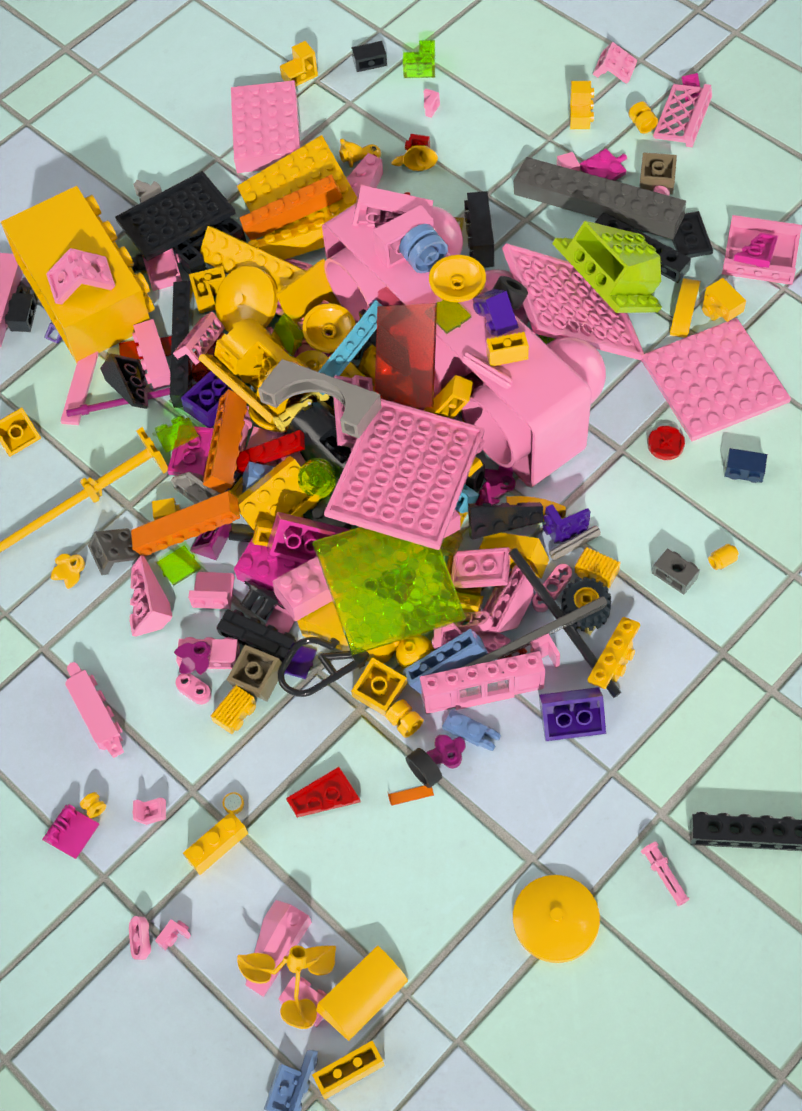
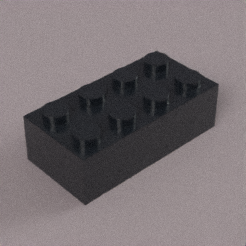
[464,191,494,268]

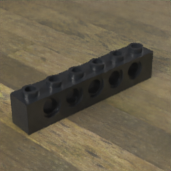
[595,212,691,283]
[690,812,802,851]

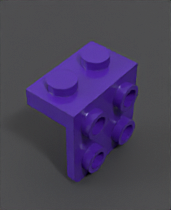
[543,504,591,544]

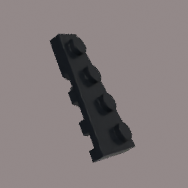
[468,502,543,540]

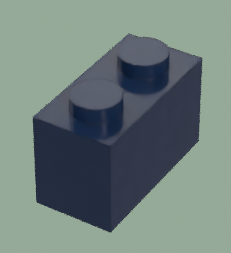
[724,448,768,483]

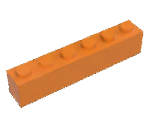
[240,174,343,240]
[203,389,248,494]
[131,491,240,556]

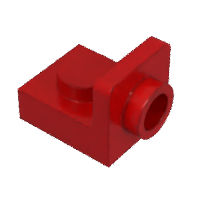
[405,134,430,151]

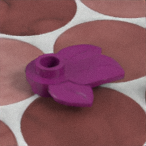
[482,465,516,492]
[174,641,211,675]
[426,734,466,769]

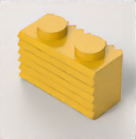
[486,331,529,366]
[575,547,621,588]
[210,685,256,734]

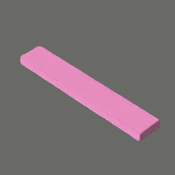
[61,351,99,425]

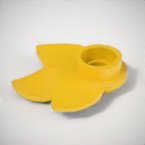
[51,554,85,589]

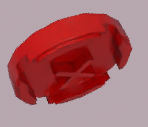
[647,426,685,460]

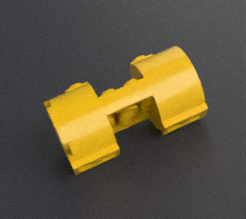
[214,319,316,420]

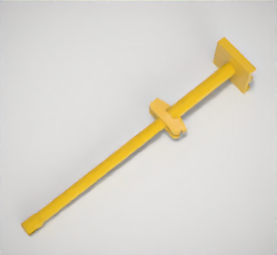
[0,427,168,553]

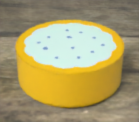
[223,792,244,814]

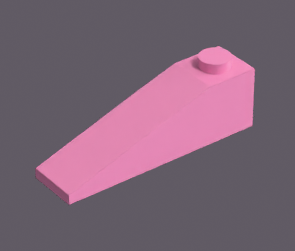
[130,555,172,637]
[245,900,312,997]

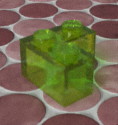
[403,40,436,78]

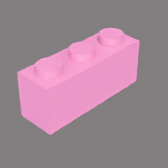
[176,637,240,669]

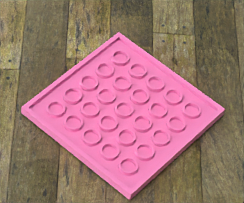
[641,318,791,441]

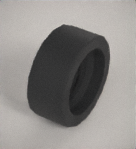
[405,748,442,788]

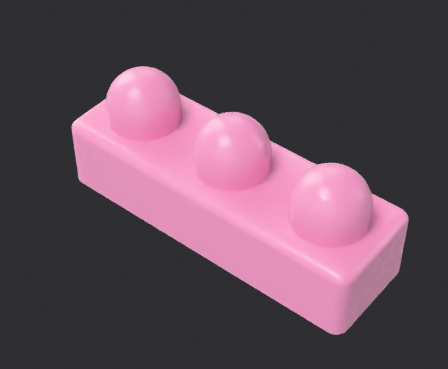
[322,204,606,488]

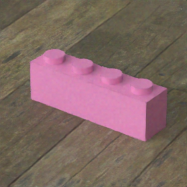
[132,319,170,390]

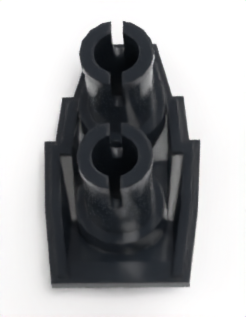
[240,581,285,620]

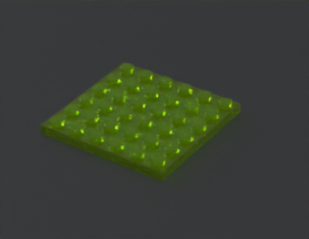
[312,527,466,655]

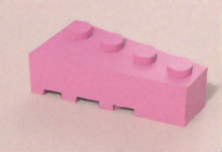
[347,153,383,198]

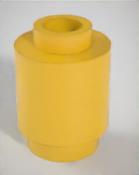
[708,544,739,570]

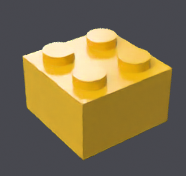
[351,657,407,716]

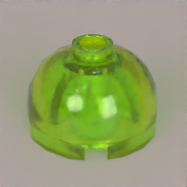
[298,458,336,497]

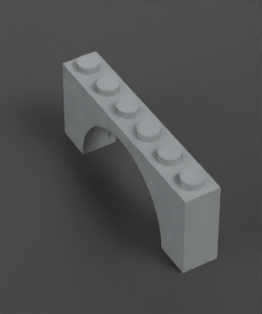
[258,359,382,438]

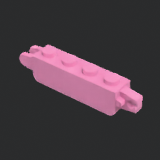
[65,662,124,758]

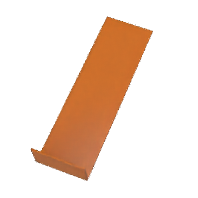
[387,786,434,806]

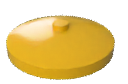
[215,266,278,332]
[513,875,600,963]

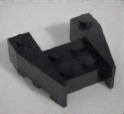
[174,217,247,274]

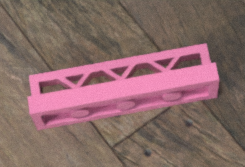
[173,312,225,365]

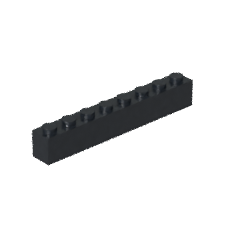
[170,281,194,408]

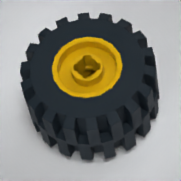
[561,577,611,632]

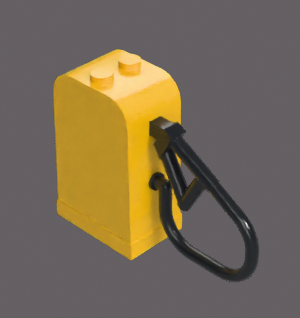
[278,586,406,697]

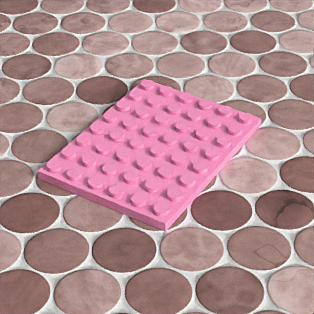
[502,243,644,360]
[325,399,485,550]

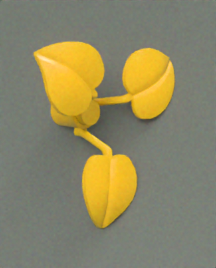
[237,945,336,1029]

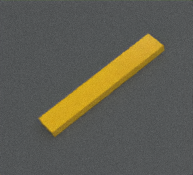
[198,354,280,424]

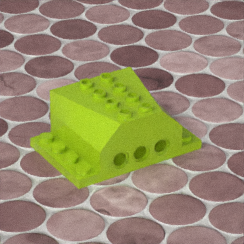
[552,221,662,313]

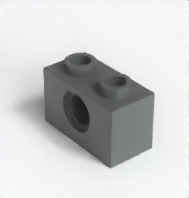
[652,548,700,595]

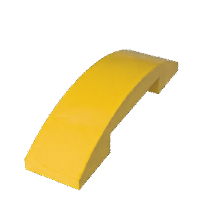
[670,278,701,338]

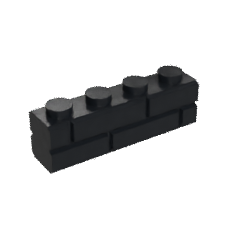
[216,609,296,662]

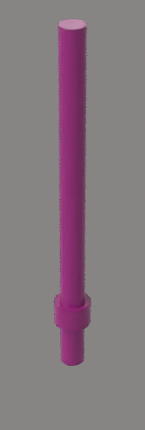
[66,388,170,417]

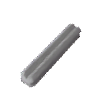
[549,526,601,560]

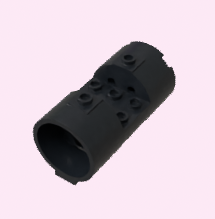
[287,401,352,489]

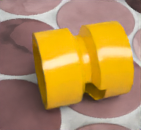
[628,101,658,134]
[385,699,424,738]

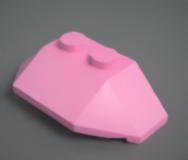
[483,565,534,633]

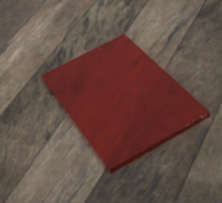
[375,303,437,408]

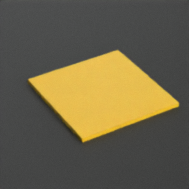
[276,259,341,340]

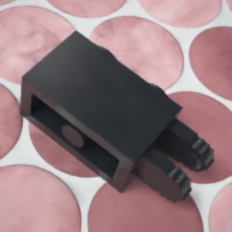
[5,286,37,332]

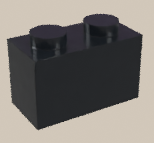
[351,41,387,72]

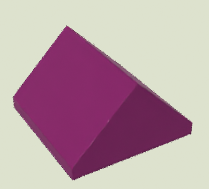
[190,523,232,561]

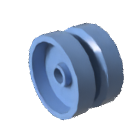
[399,224,448,273]

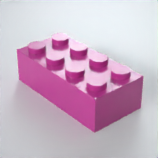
[267,512,354,563]
[234,538,304,591]

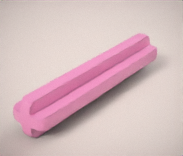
[462,353,513,389]

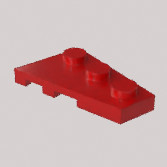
[286,767,361,818]

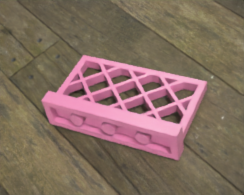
[653,84,712,147]

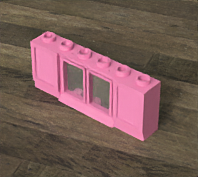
[420,651,545,714]

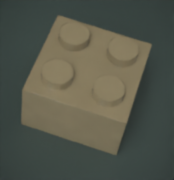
[639,153,677,195]
[226,645,282,701]

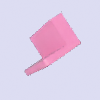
[530,634,560,668]

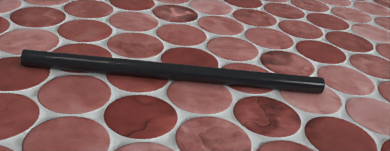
[508,548,622,699]

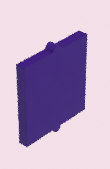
[285,646,317,679]

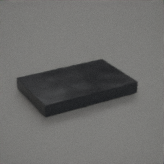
[672,211,713,258]

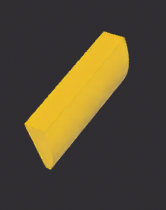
[316,945,408,1041]

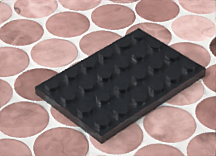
[115,171,236,261]

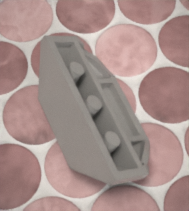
[171,472,226,504]

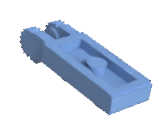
[442,710,501,751]

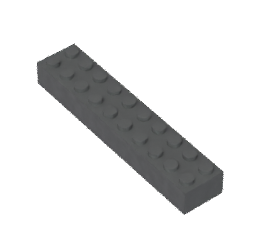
[513,157,686,239]

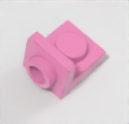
[423,89,440,118]
[155,919,191,950]

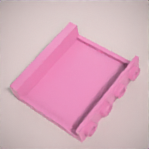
[722,215,802,285]

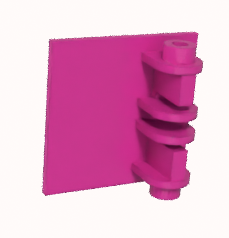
[42,804,100,859]

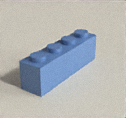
[404,629,488,694]

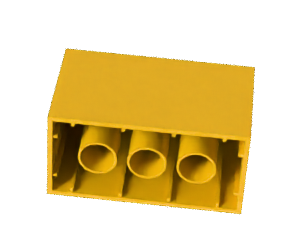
[1,186,155,363]

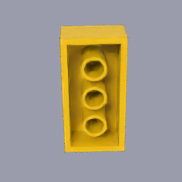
[237,455,317,532]

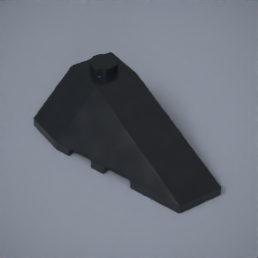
[100,353,148,409]

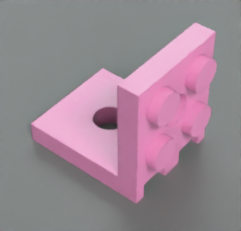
[46,248,115,305]

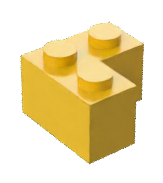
[280,41,318,87]
[570,81,594,129]
[189,266,226,314]
[702,278,746,322]

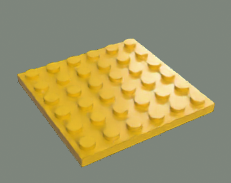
[237,135,357,238]

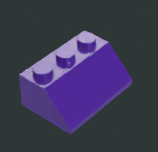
[539,687,606,741]

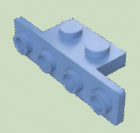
[264,1050,318,1111]

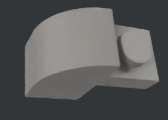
[133,180,162,203]

